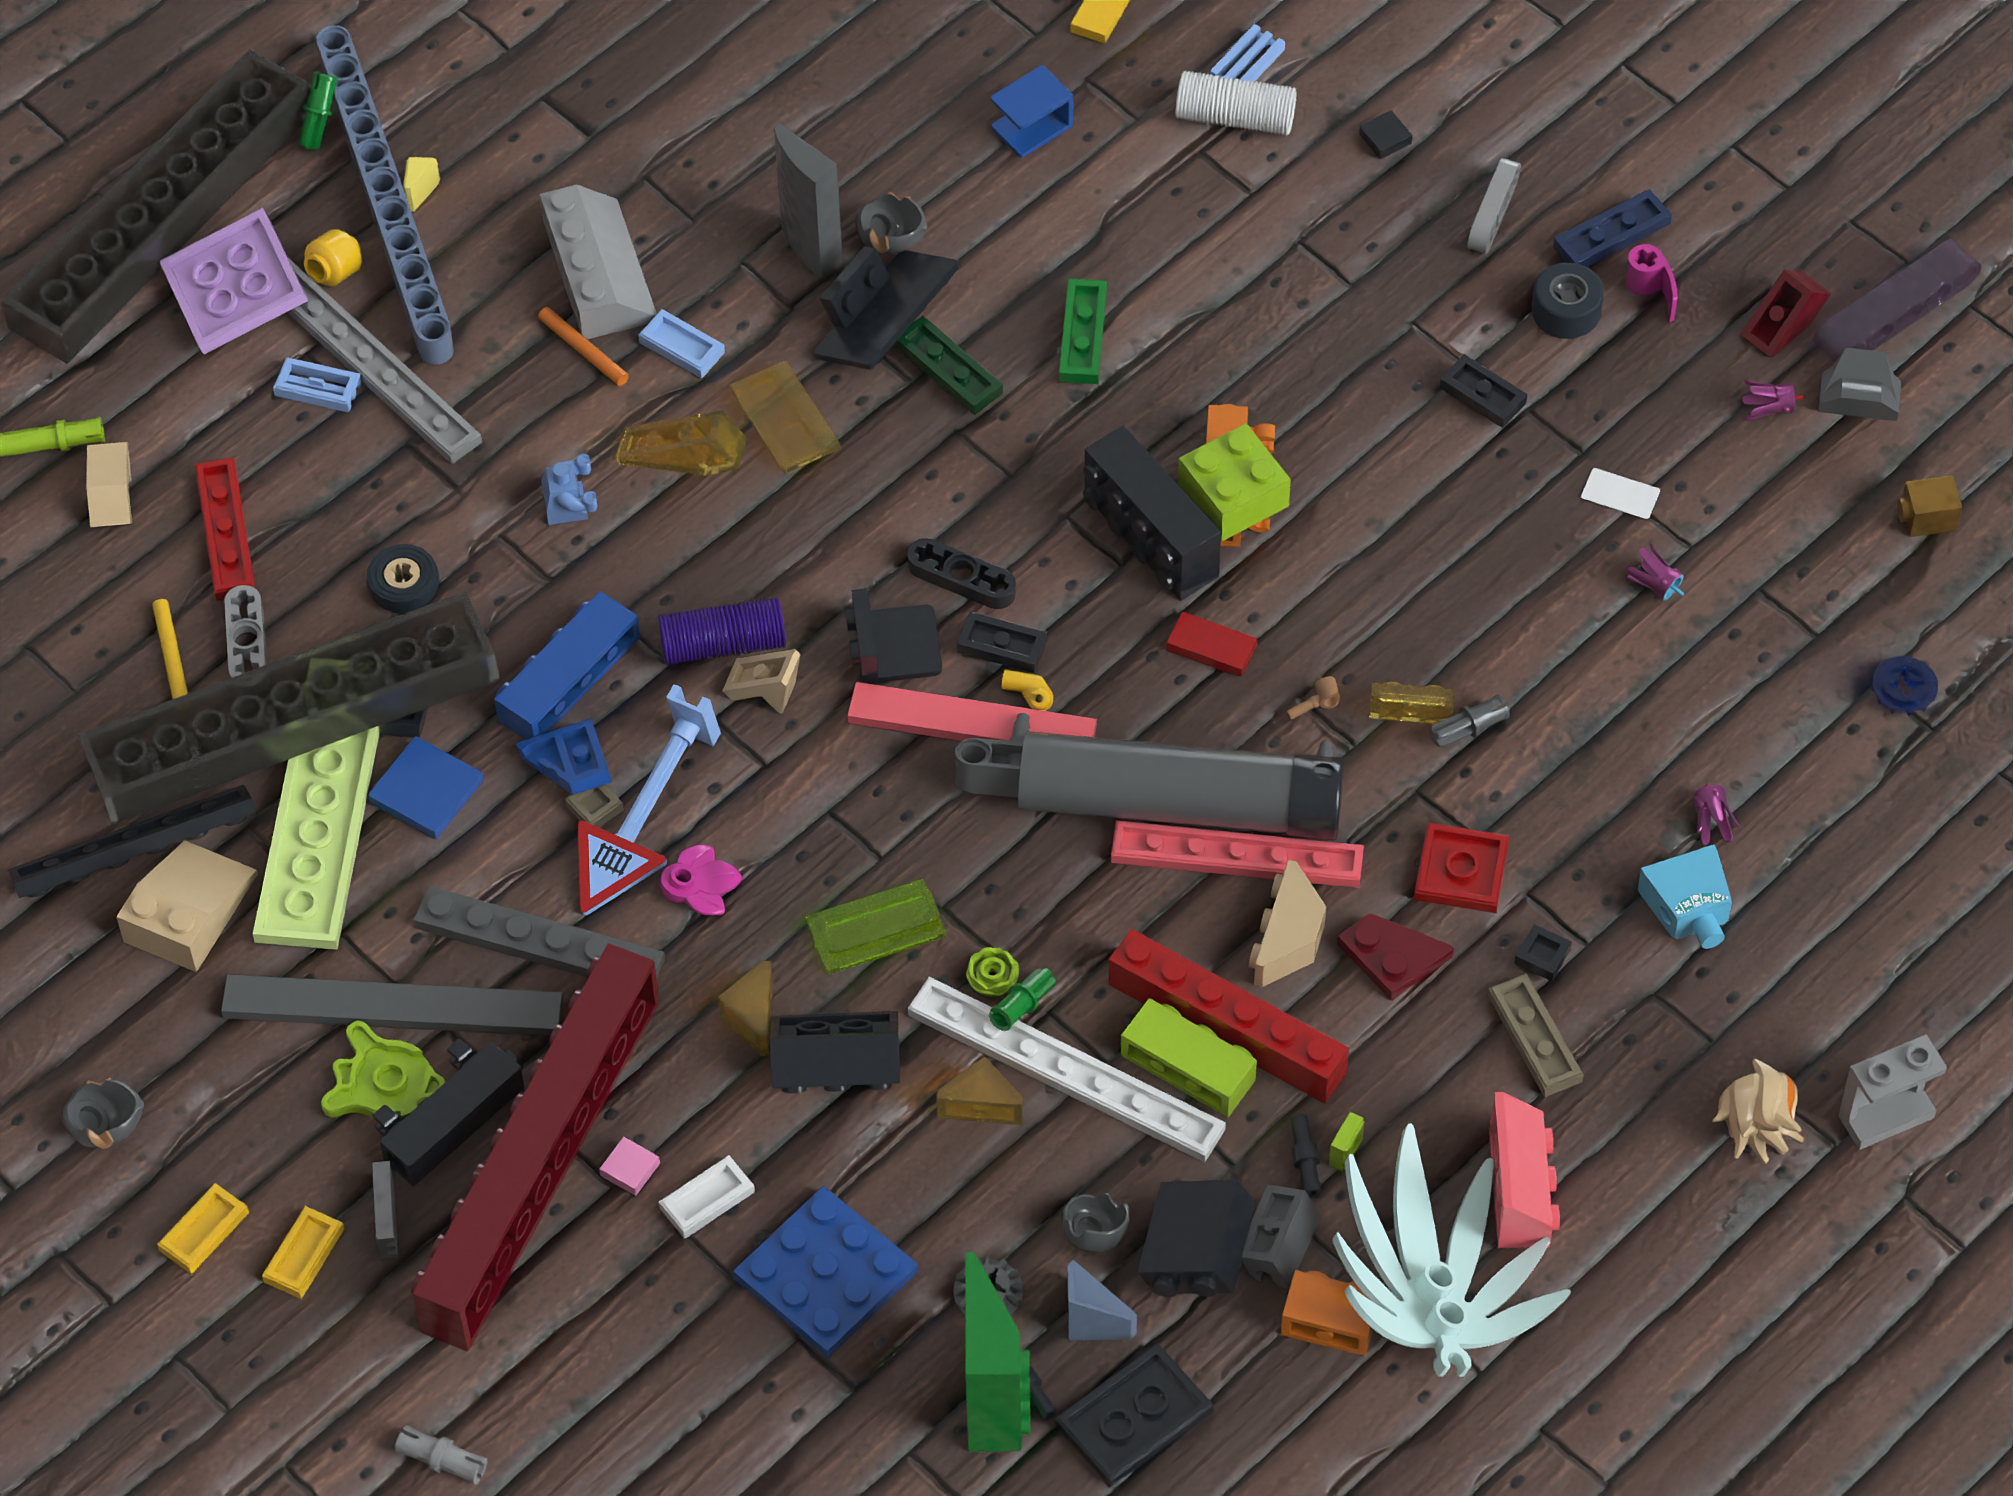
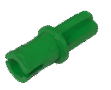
[299,72,338,150]
[989,968,1056,1031]

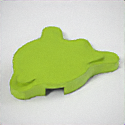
[321,1021,445,1120]

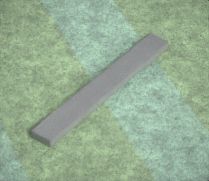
[287,258,482,464]

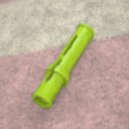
[0,417,105,457]

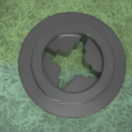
[953,1255,1023,1315]

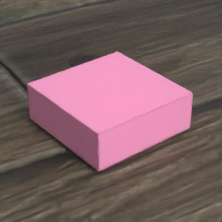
[599,1137,660,1196]

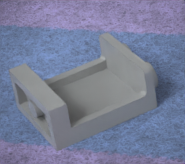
[1838,1034,1946,1150]

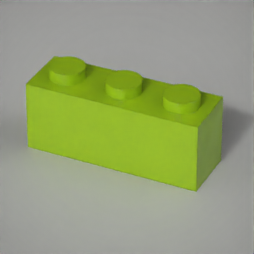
[1121,998,1257,1118]

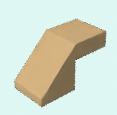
[86,442,132,527]

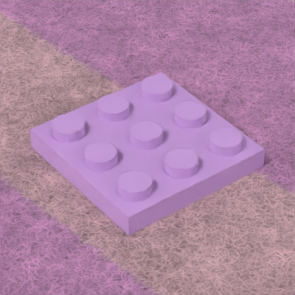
[159,208,308,354]

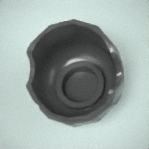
[1061,1193,1130,1254]

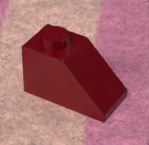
[1741,270,1831,357]

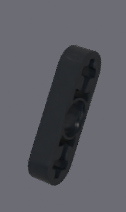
[908,538,1016,609]

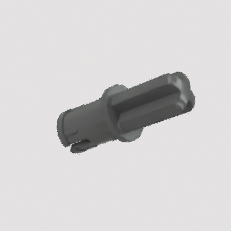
[1429,695,1510,747]

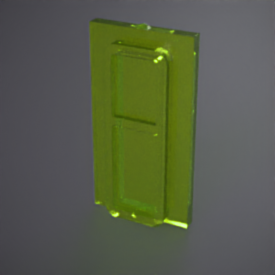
[805,879,946,975]

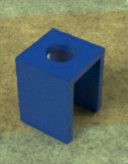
[991,64,1073,158]

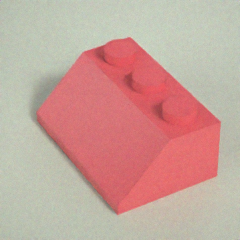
[1489,1092,1560,1248]

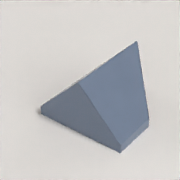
[1067,1260,1137,1341]

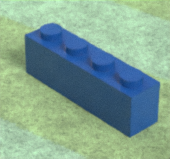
[494,591,640,740]

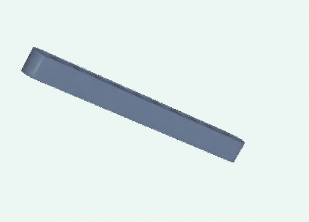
[317,25,454,365]

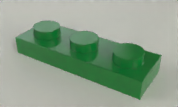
[1059,278,1107,384]

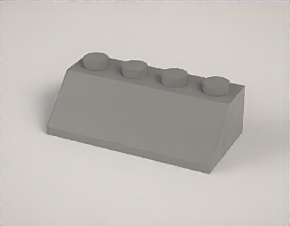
[540,185,657,339]

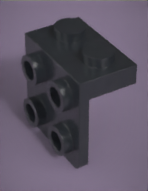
[845,588,942,684]

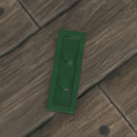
[894,315,1003,415]

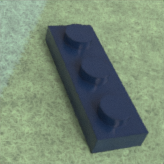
[1553,189,1672,267]

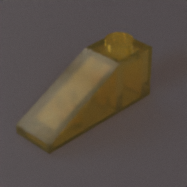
[615,410,747,475]

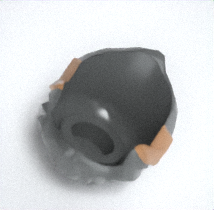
[855,192,928,254]
[61,1078,144,1149]

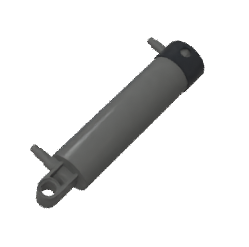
[955,713,1344,840]

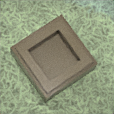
[565,784,624,828]

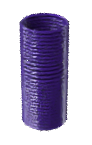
[658,597,786,666]

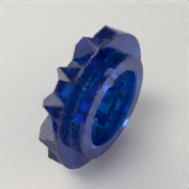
[1872,656,1938,717]

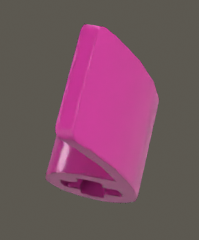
[1625,244,1678,322]

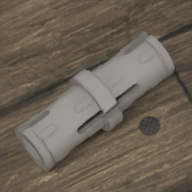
[395,1425,487,1485]

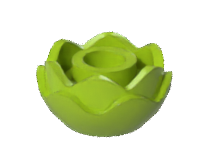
[966,947,1019,997]

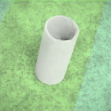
[1175,70,1296,136]

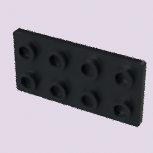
[813,246,960,370]

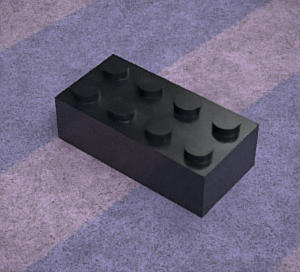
[1083,425,1221,601]

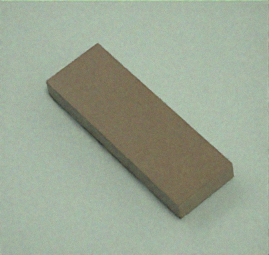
[1488,973,1584,1097]

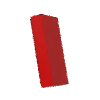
[1166,611,1257,677]

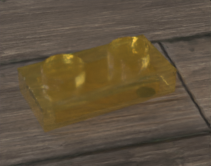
[1370,681,1455,724]

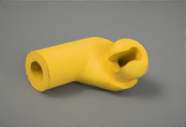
[1001,669,1053,711]

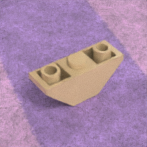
[1249,860,1326,987]

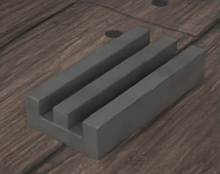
[372,1161,398,1259]

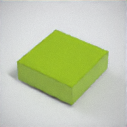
[1329,1112,1364,1171]

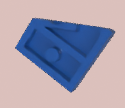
[516,719,612,795]

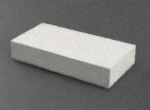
[659,1155,755,1239]

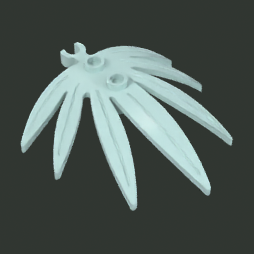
[1332,1123,1571,1377]

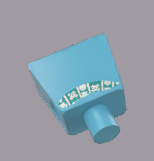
[1638,844,1732,949]

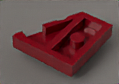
[1337,913,1454,1001]

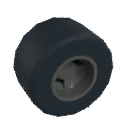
[1532,263,1604,339]

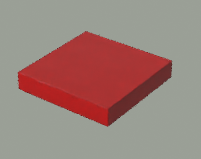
[1414,822,1510,913]

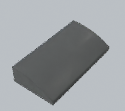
[774,123,842,279]

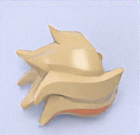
[1712,1059,1804,1164]

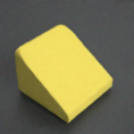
[403,157,440,212]

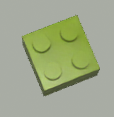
[1178,423,1291,542]

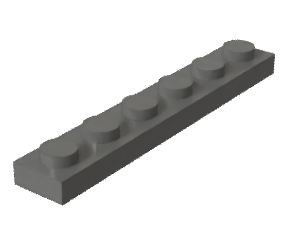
[414,886,665,979]

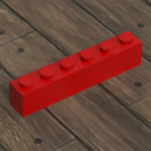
[1108,929,1349,1104]

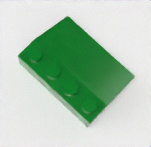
[965,1252,1030,1452]

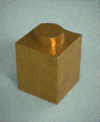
[1897,475,1962,537]

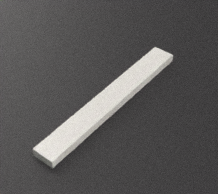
[908,977,1226,1163]

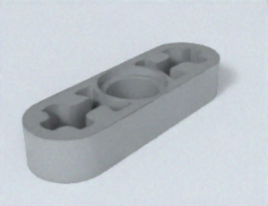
[1467,158,1521,254]
[225,585,268,694]

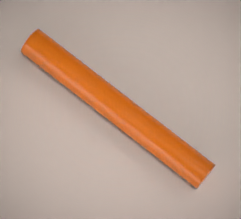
[538,307,629,386]

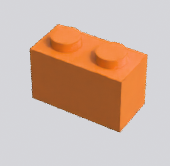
[1281,1270,1373,1356]

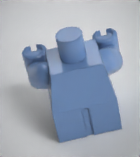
[541,454,597,525]

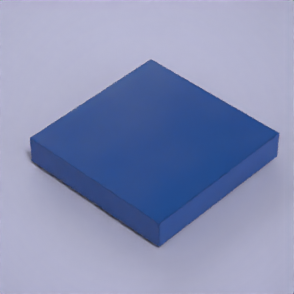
[368,736,484,840]

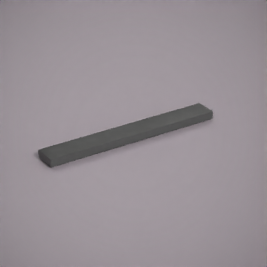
[221,975,563,1036]

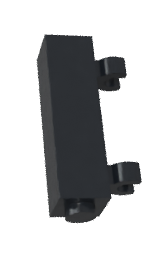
[372,1039,525,1187]

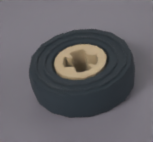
[367,544,439,613]

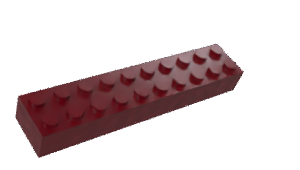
[411,943,660,1352]

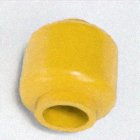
[304,229,362,286]

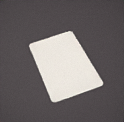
[1581,468,1660,519]

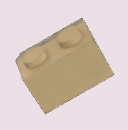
[116,840,258,972]

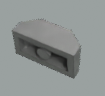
[1818,348,1901,421]

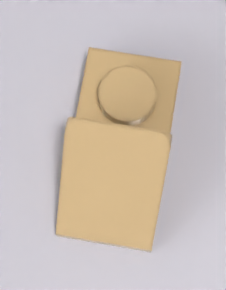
[722,649,800,714]

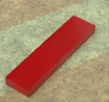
[195,457,256,601]

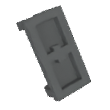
[1241,1185,1321,1289]

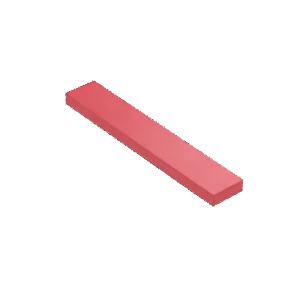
[848,682,1097,741]
[1111,820,1364,888]

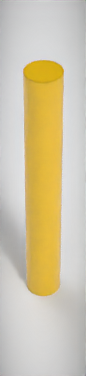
[152,599,190,707]

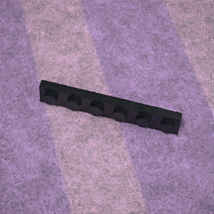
[8,784,257,898]

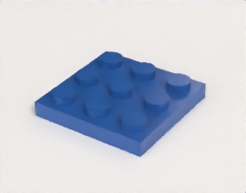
[733,1186,918,1358]

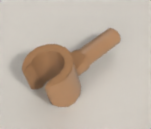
[1286,676,1340,720]

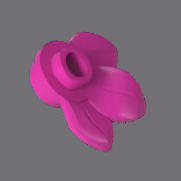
[660,845,742,916]

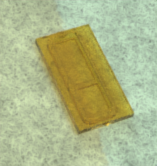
[730,360,841,474]

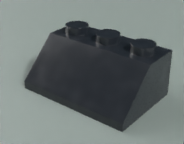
[770,1011,900,1093]

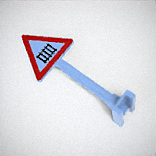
[578,684,721,916]

